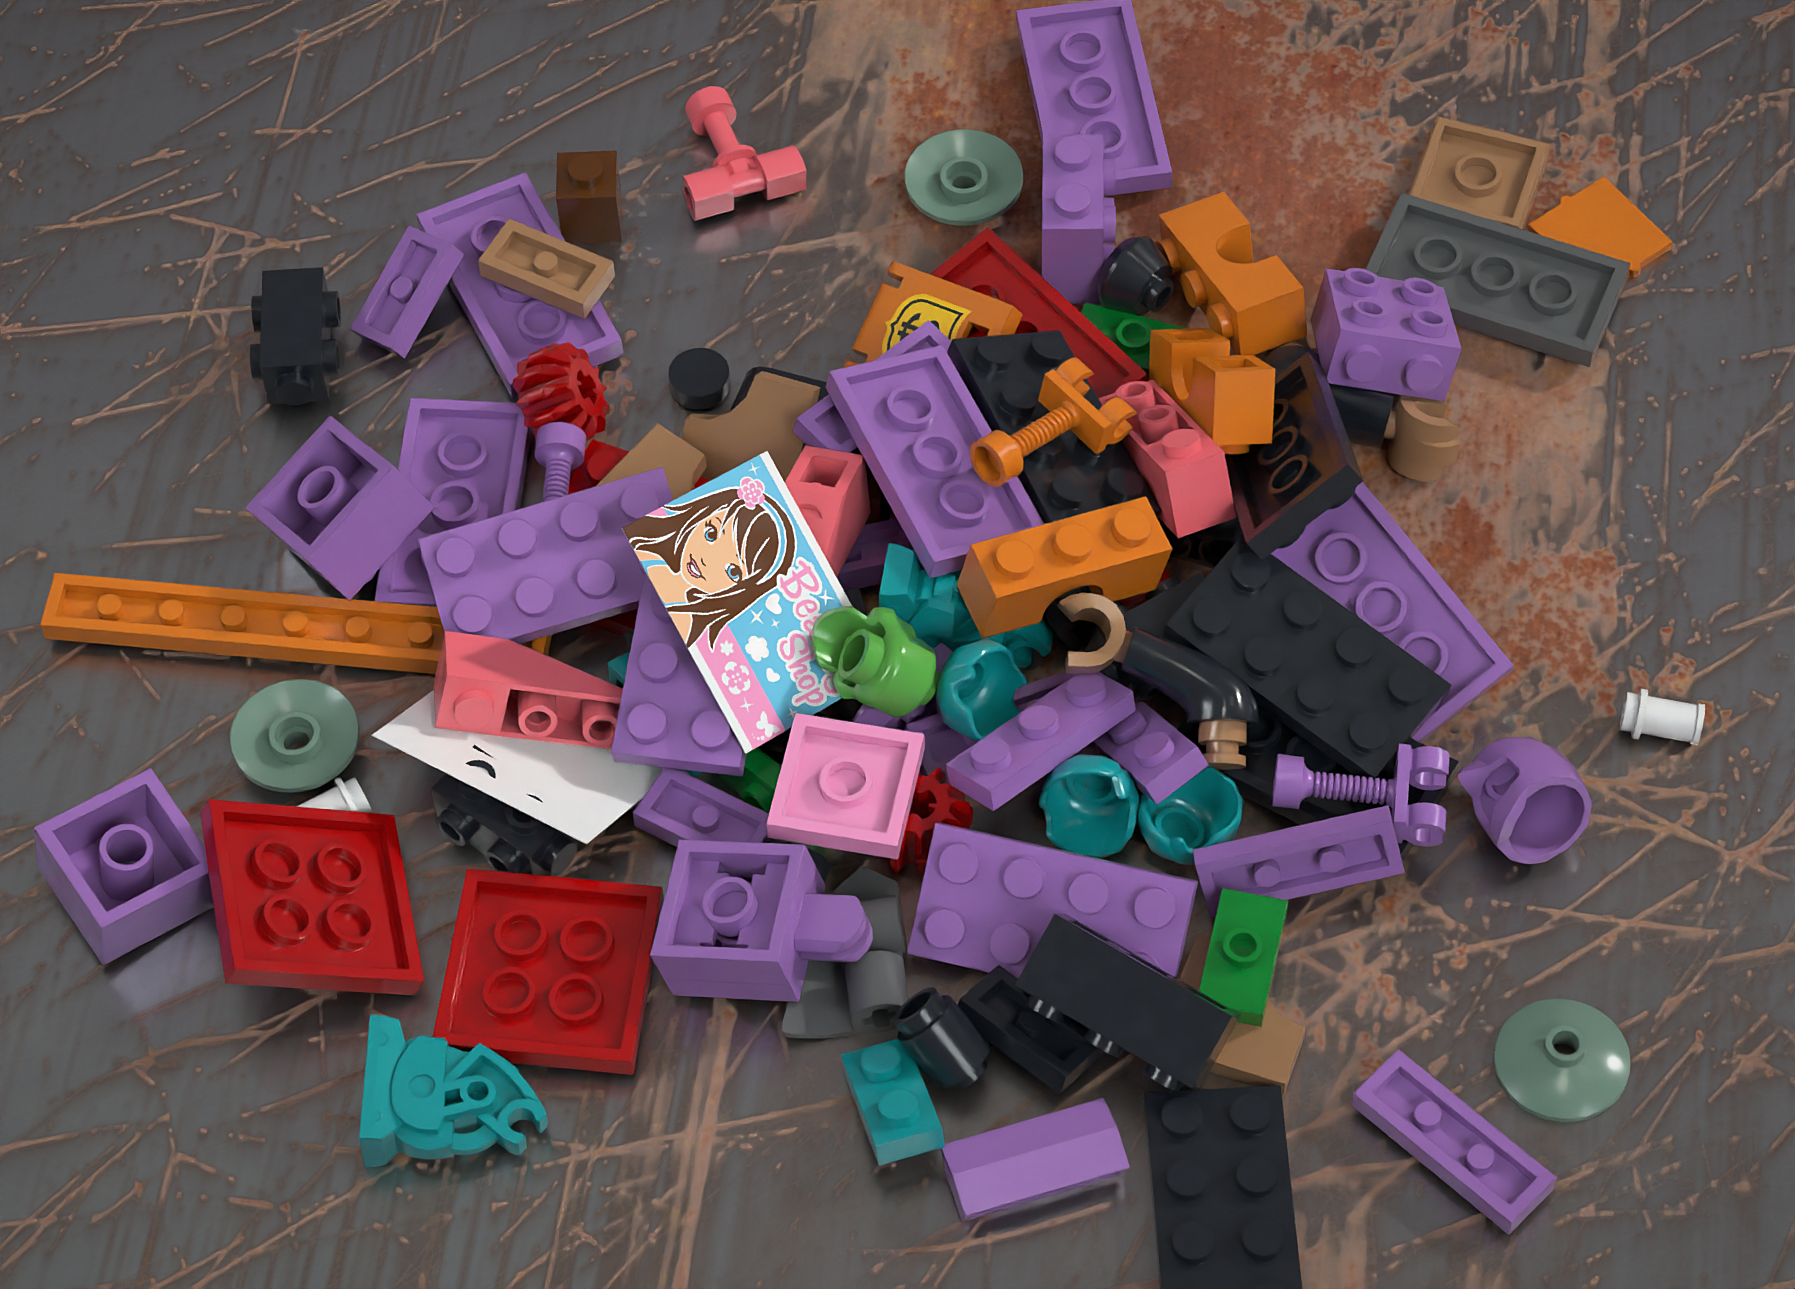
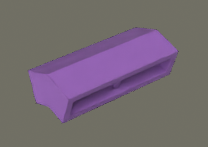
[941,1098,1130,1222]

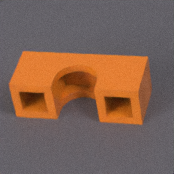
[1155,192,1307,355]
[1149,328,1275,454]
[957,496,1172,639]

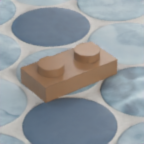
[478,219,615,319]

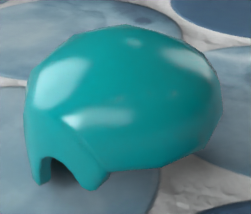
[935,639,1027,742]
[1039,754,1139,859]
[1136,766,1244,865]

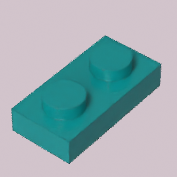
[841,1039,945,1165]

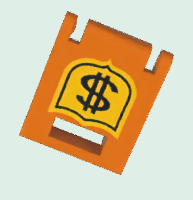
[843,261,1023,368]

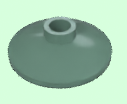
[904,129,1023,226]
[230,679,360,793]
[1494,999,1630,1123]

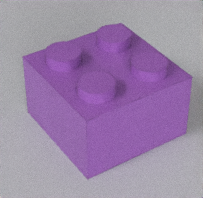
[245,416,435,601]
[34,768,214,965]

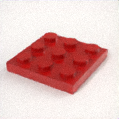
[200,799,424,995]
[432,868,664,1075]

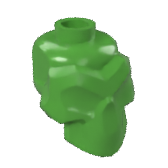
[812,606,939,718]

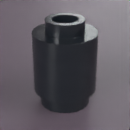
[892,987,990,1089]

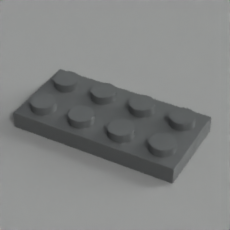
[1365,192,1630,367]

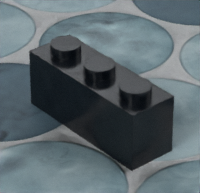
[1015,914,1241,1092]

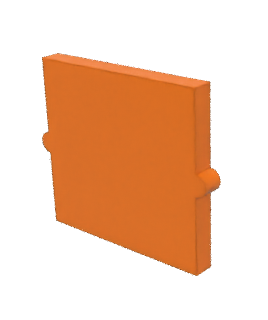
[1528,176,1673,278]

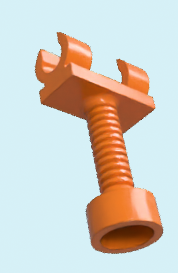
[969,357,1137,487]

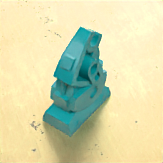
[879,543,1054,668]
[359,1014,548,1167]

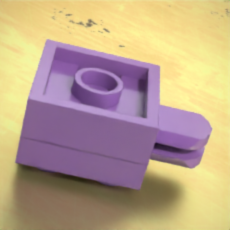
[650,840,873,1002]

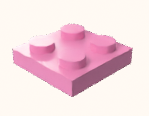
[766,713,925,859]

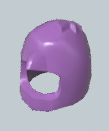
[1458,737,1592,864]

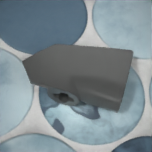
[781,865,909,1038]

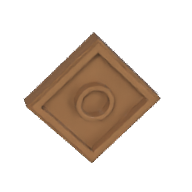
[1408,116,1551,230]

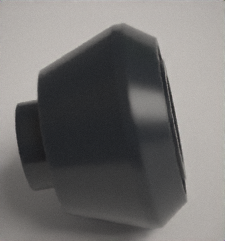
[1096,236,1175,316]

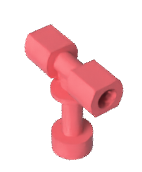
[683,86,806,221]

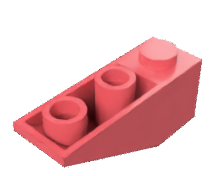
[1098,380,1236,538]
[785,445,871,578]
[434,631,623,749]

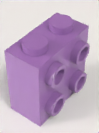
[1042,134,1116,305]
[1311,268,1462,402]

